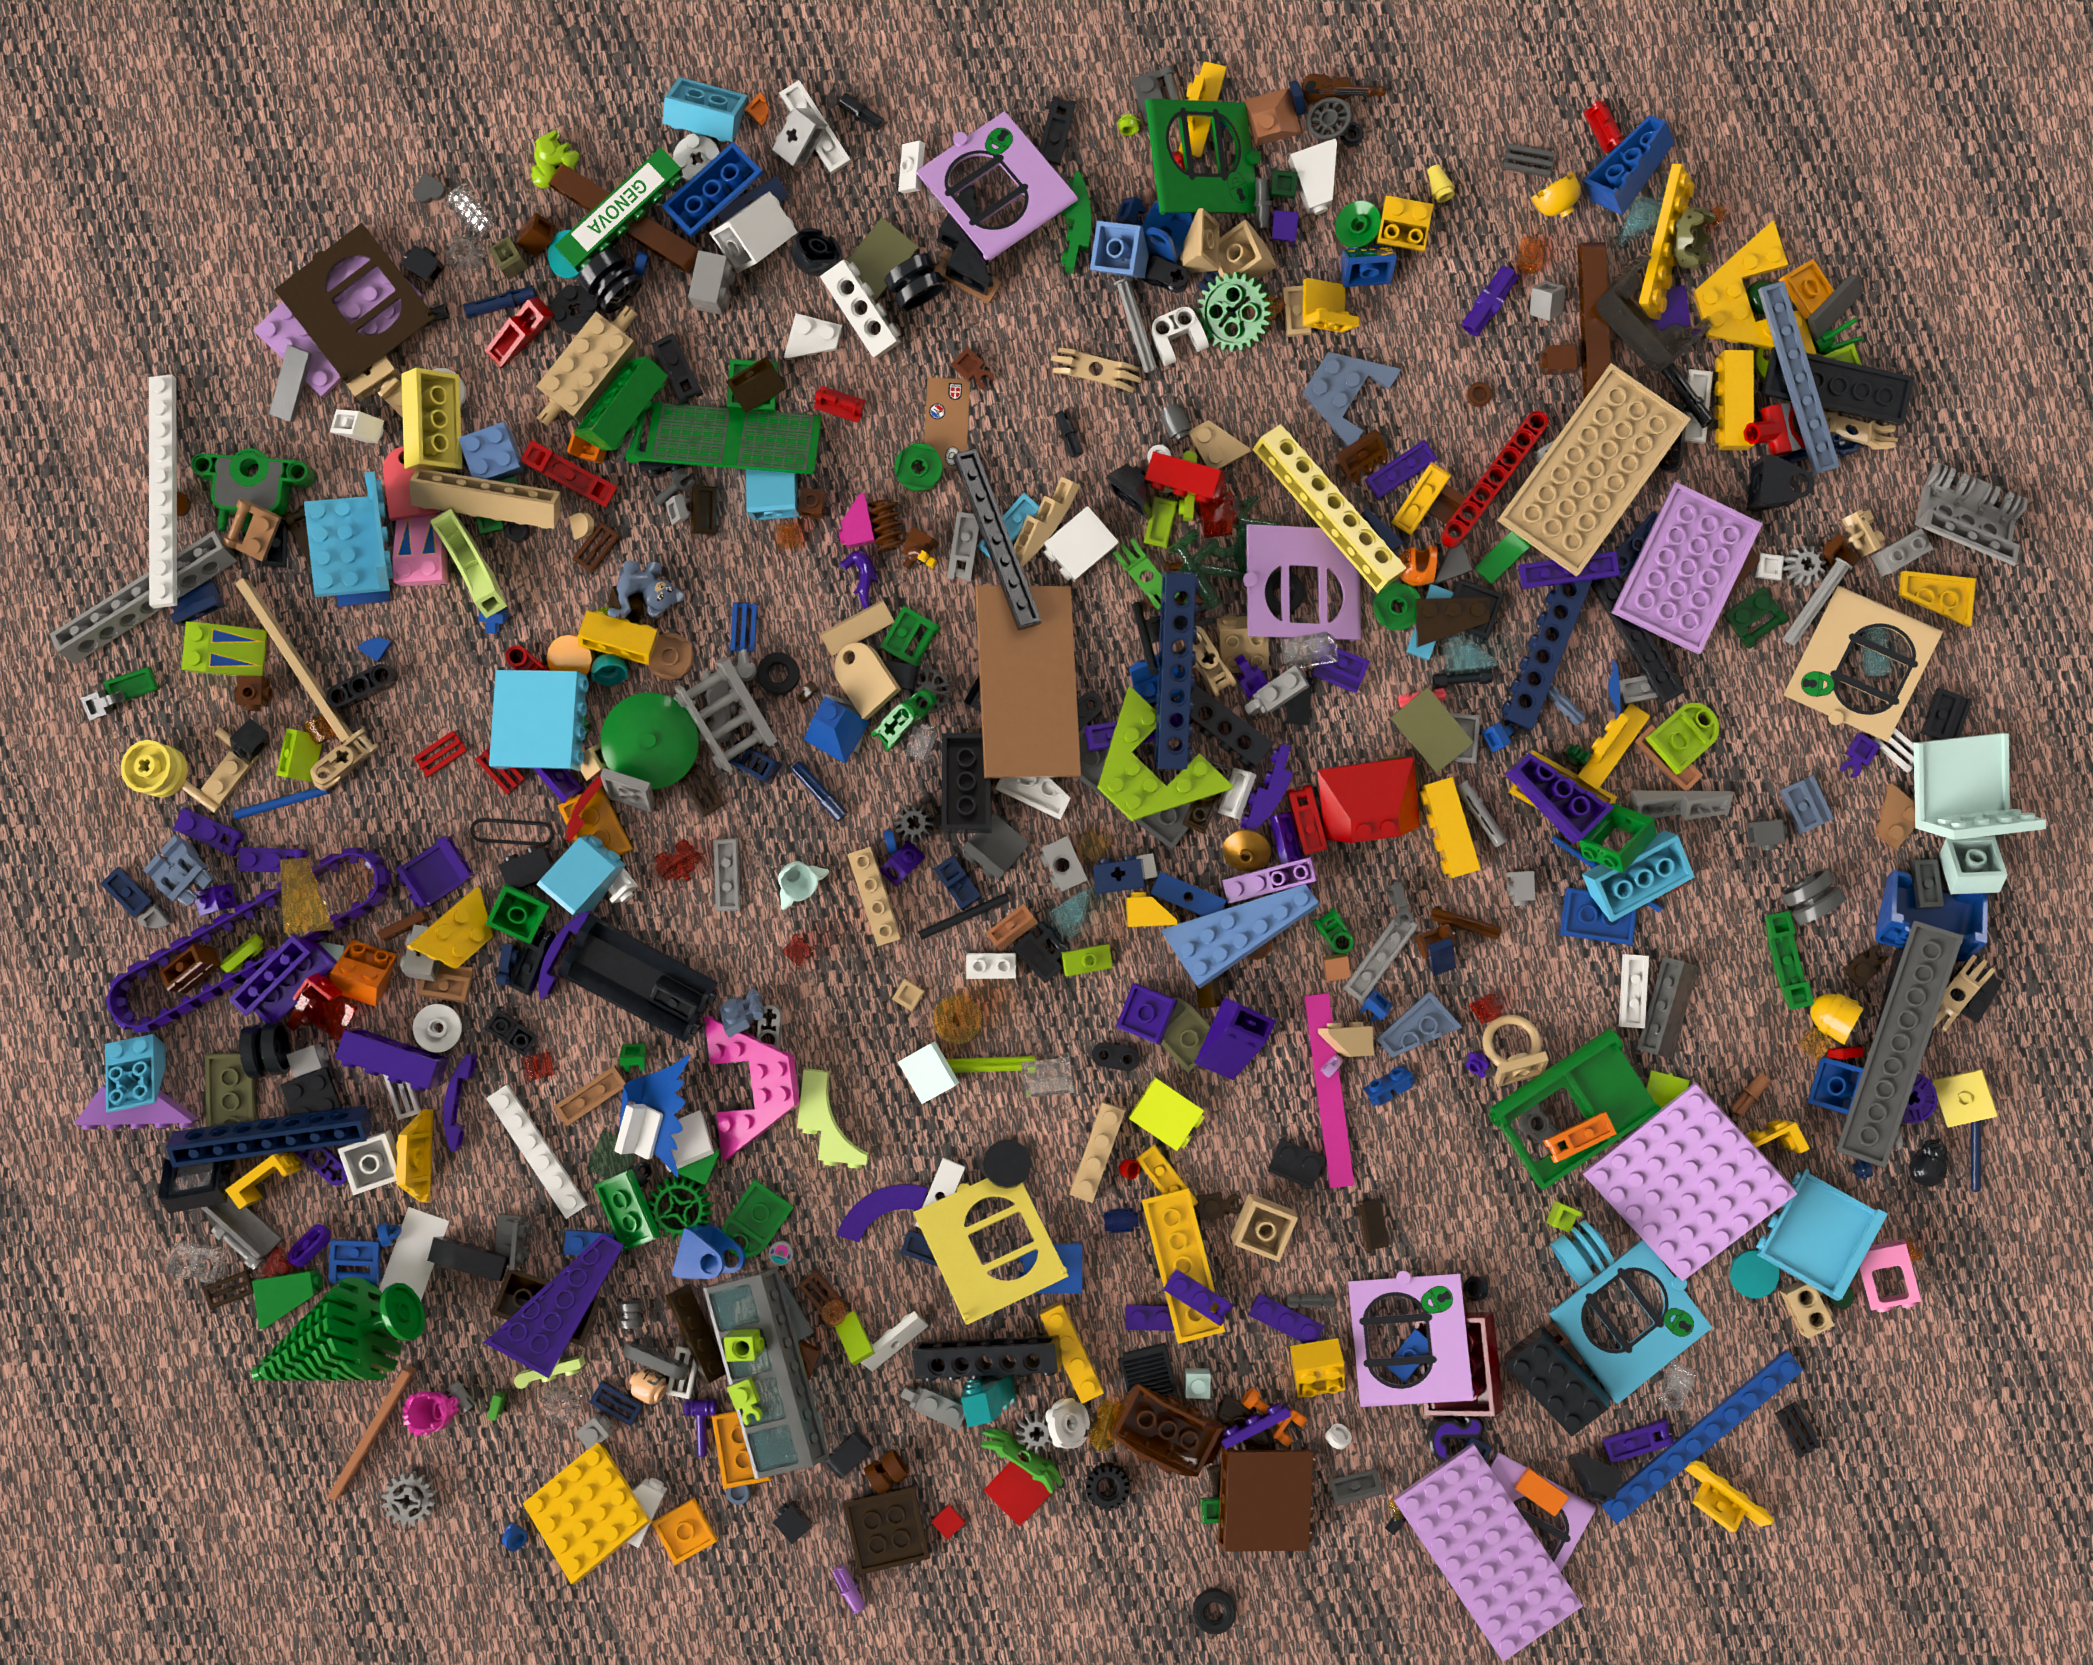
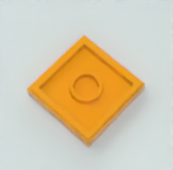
[1779,259,1834,320]
[651,1497,718,1565]

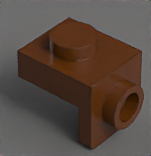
[1822,533,1860,575]
[1414,924,1457,959]

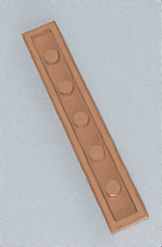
[327,1365,416,1501]

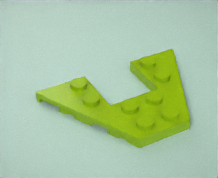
[1097,686,1234,821]

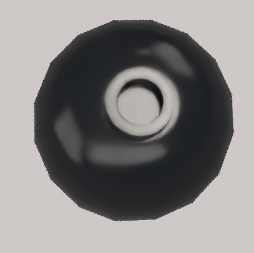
[791,228,841,277]

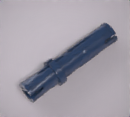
[463,285,537,319]

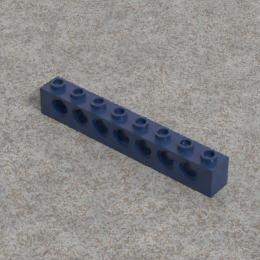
[1501,549,1604,731]
[1154,571,1199,769]
[166,1105,373,1168]

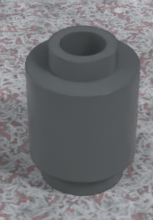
[1160,403,1192,441]

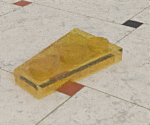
[280,858,336,933]

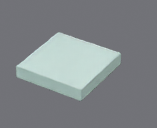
[898,1041,959,1104]

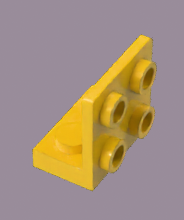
[1303,278,1359,333]
[1745,1119,1810,1153]

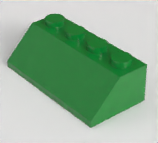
[573,356,668,451]

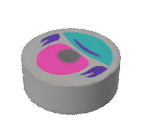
[769,1240,794,1266]

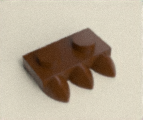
[1335,429,1388,483]

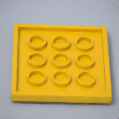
[523,1442,652,1585]

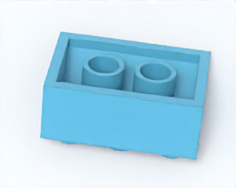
[663,77,748,142]

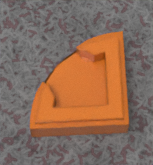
[744,92,769,127]

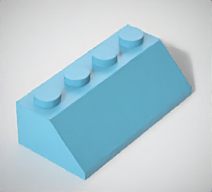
[1582,830,1695,922]

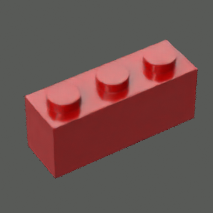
[1145,451,1226,504]

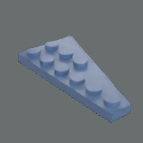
[1160,884,1321,989]

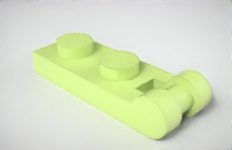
[514,1354,586,1389]

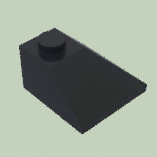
[1106,463,1152,520]

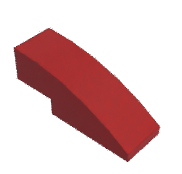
[484,297,554,368]

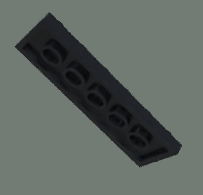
[1761,346,1914,426]

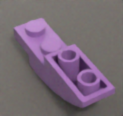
[1222,857,1318,904]

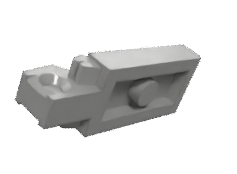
[1244,665,1310,716]
[900,1385,965,1430]

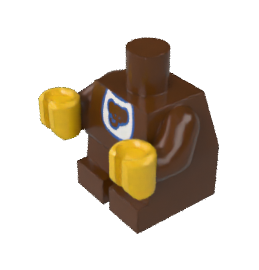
[902,526,939,570]

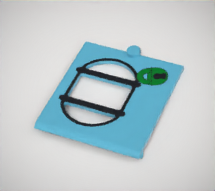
[1548,1239,1712,1404]

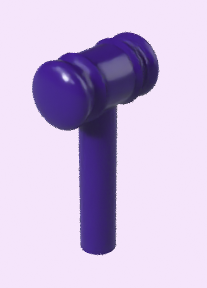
[684,1398,718,1457]

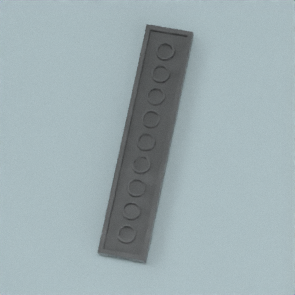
[1836,921,1964,1169]

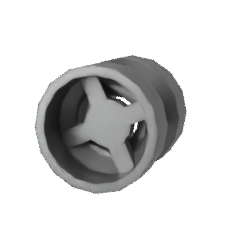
[618,1300,643,1329]

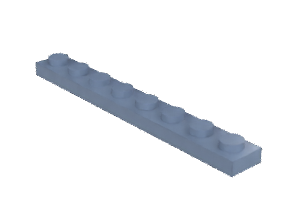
[1758,281,1840,475]

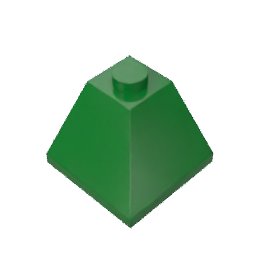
[485,884,550,944]

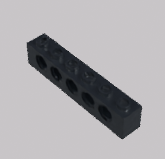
[912,1335,1063,1381]

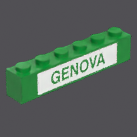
[554,147,683,272]

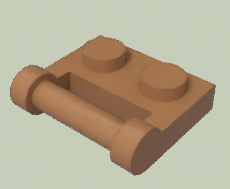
[222,499,282,561]

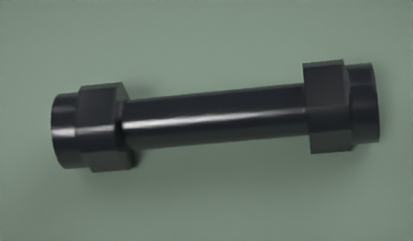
[1432,669,1493,688]

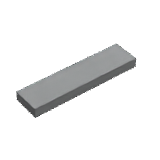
[1342,915,1419,1003]

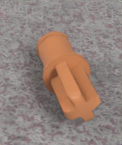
[1730,1072,1772,1117]

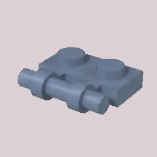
[719,988,764,1038]

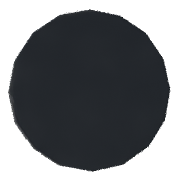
[983,1139,1031,1189]

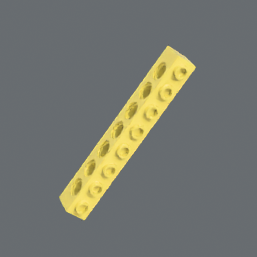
[1252,424,1406,593]

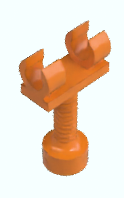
[1241,1388,1308,1447]

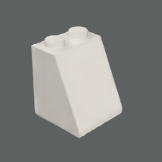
[709,191,798,273]

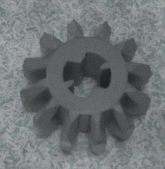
[894,803,935,844]

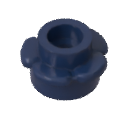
[1852,1159,1873,1181]

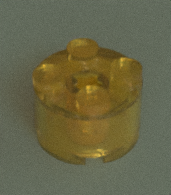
[933,994,982,1044]

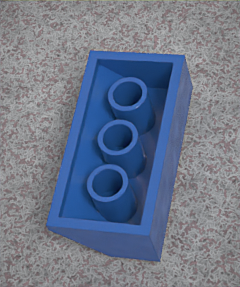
[662,142,763,237]

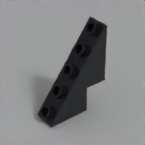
[937,185,993,296]

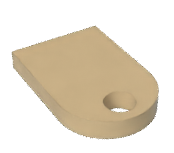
[834,643,901,720]

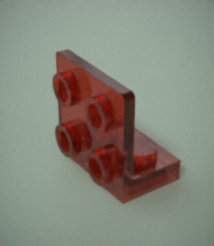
[286,986,357,1041]

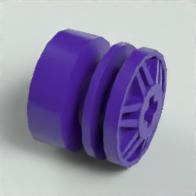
[1902,1073,1938,1123]

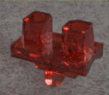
[655,839,703,882]

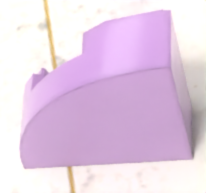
[1320,1054,1343,1078]

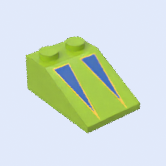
[181,621,267,676]

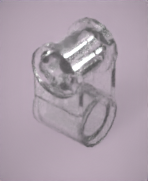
[1656,1360,1697,1410]

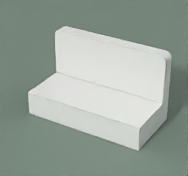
[614,1104,663,1159]

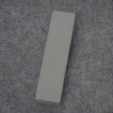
[1628,790,1733,820]

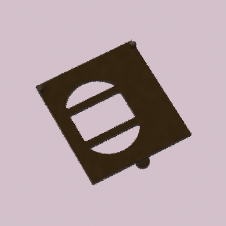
[274,223,435,384]

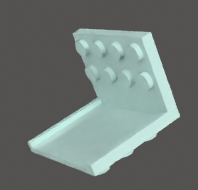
[1914,732,2046,840]

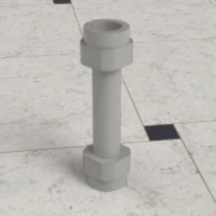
[211,1223,265,1270]

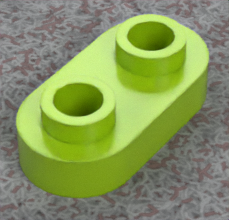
[220,933,264,973]

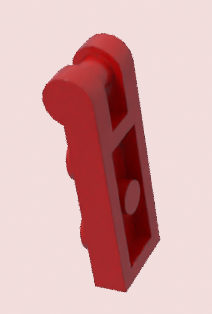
[1287,784,1328,855]

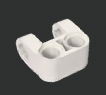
[1151,307,1209,366]

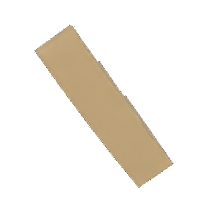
[1014,476,1080,566]

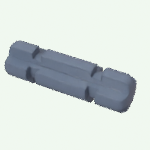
[1546,685,1585,725]

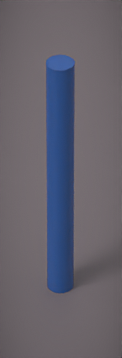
[233,787,330,820]

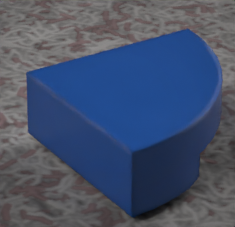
[357,638,392,662]

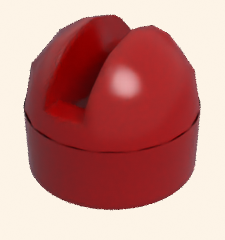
[1119,1159,1140,1180]

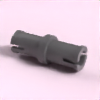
[1253,178,1272,229]

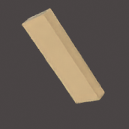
[820,600,894,656]

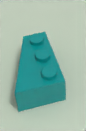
[961,1375,1017,1428]

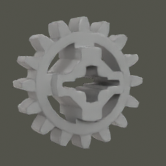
[381,1471,437,1527]

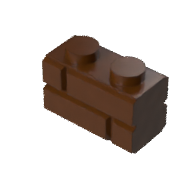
[159,943,221,993]

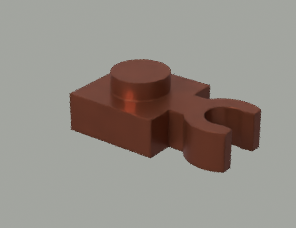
[951,347,994,390]

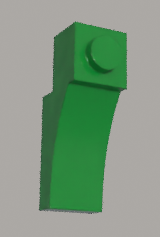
[1473,531,1531,585]

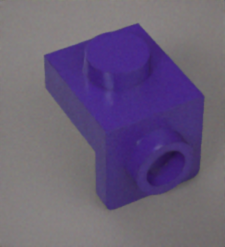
[195,884,237,916]

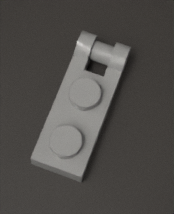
[947,511,979,582]

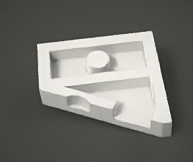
[784,313,843,360]

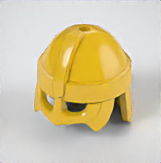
[1810,993,1863,1045]

